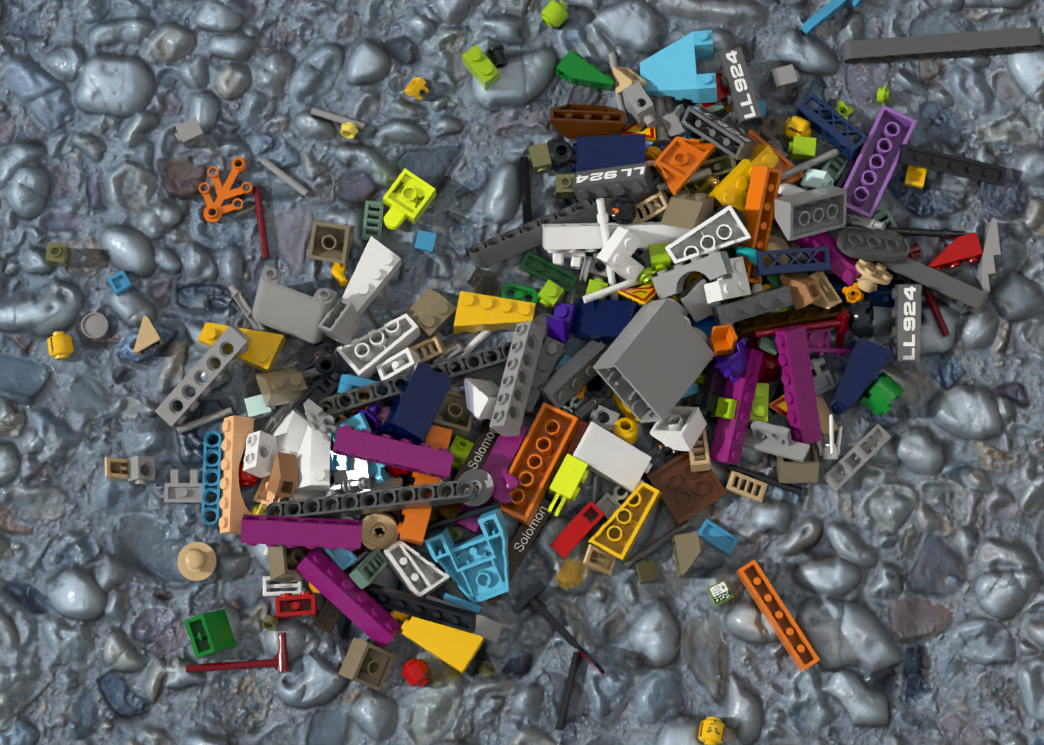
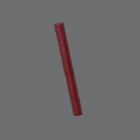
[253,186,270,260]

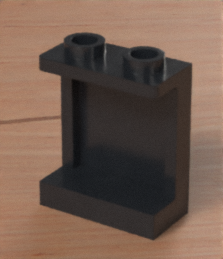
[691,363,727,419]

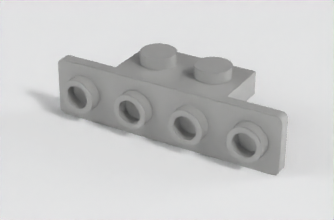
[743,420,810,462]

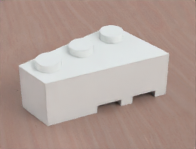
[383,540,450,598]

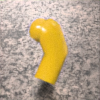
[331,263,348,286]

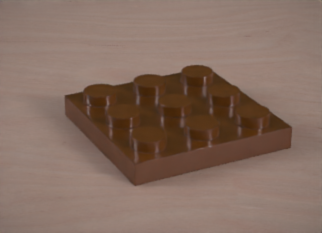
[647,446,727,526]

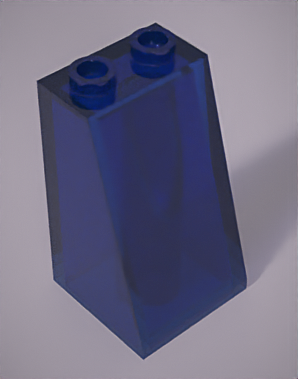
[572,134,646,173]
[569,298,642,345]
[828,337,894,415]
[379,362,453,445]

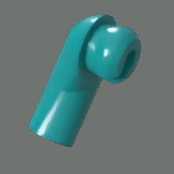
[736,246,764,266]

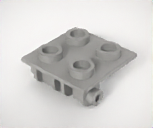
[330,457,371,495]

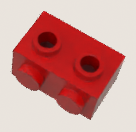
[275,592,318,619]

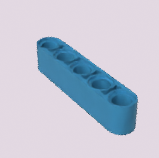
[201,430,223,527]

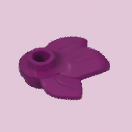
[490,465,520,504]

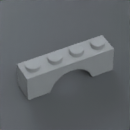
[652,249,734,300]

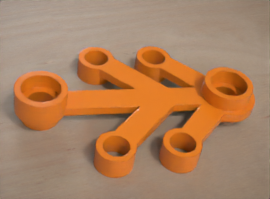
[199,157,253,223]

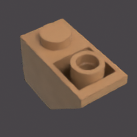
[779,273,823,310]
[267,451,298,498]

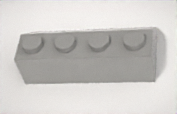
[774,185,847,241]

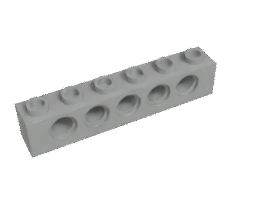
[489,321,545,437]
[155,325,252,427]

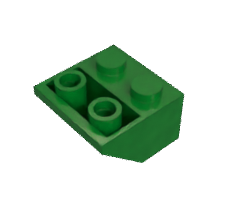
[184,609,237,660]

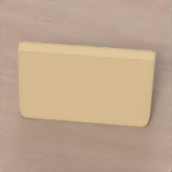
[816,395,839,437]

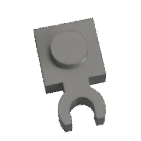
[595,485,628,520]

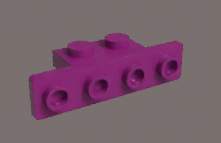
[806,328,851,356]

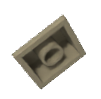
[661,190,714,230]
[308,219,355,264]
[403,288,456,339]
[255,368,308,407]
[429,388,474,439]
[776,442,820,484]
[671,532,703,578]
[267,545,313,583]
[338,638,395,692]

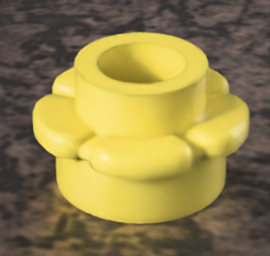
[340,122,358,139]

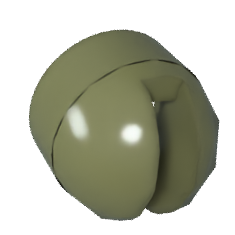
[448,525,465,542]
[262,614,279,631]
[478,661,496,679]

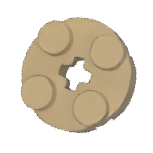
[362,512,399,551]

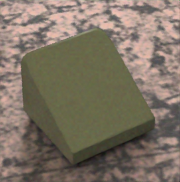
[635,560,659,584]

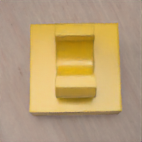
[404,77,429,100]

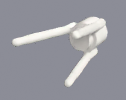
[816,414,843,461]

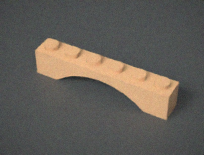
[219,415,254,535]

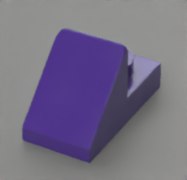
[546,302,577,344]

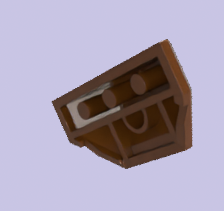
[550,104,625,141]

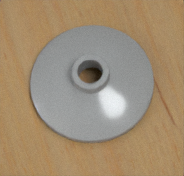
[458,469,494,506]

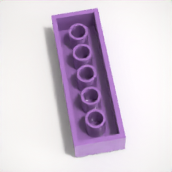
[843,105,917,218]

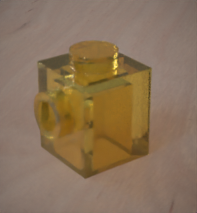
[555,558,584,590]

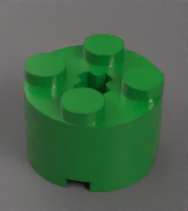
[859,371,904,416]

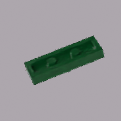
[519,251,578,294]

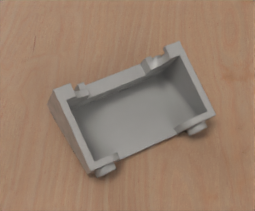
[252,265,337,344]

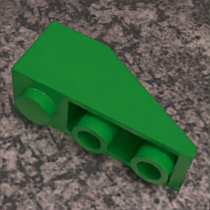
[556,50,615,91]

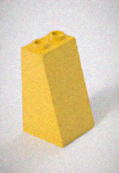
[401,616,484,674]

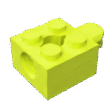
[383,168,436,230]
[547,454,589,517]

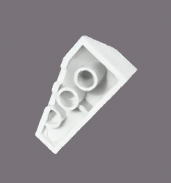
[271,403,308,457]
[295,422,332,491]

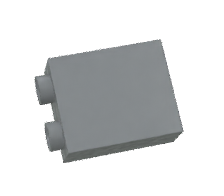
[593,298,715,423]

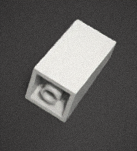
[573,421,652,493]

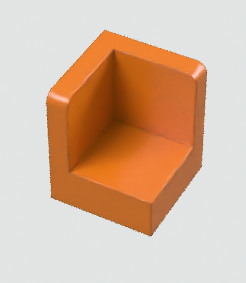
[708,324,738,356]

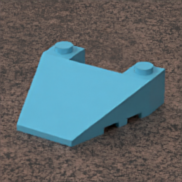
[640,30,717,103]
[424,508,510,604]

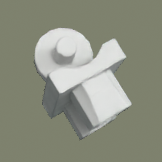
[551,249,586,269]

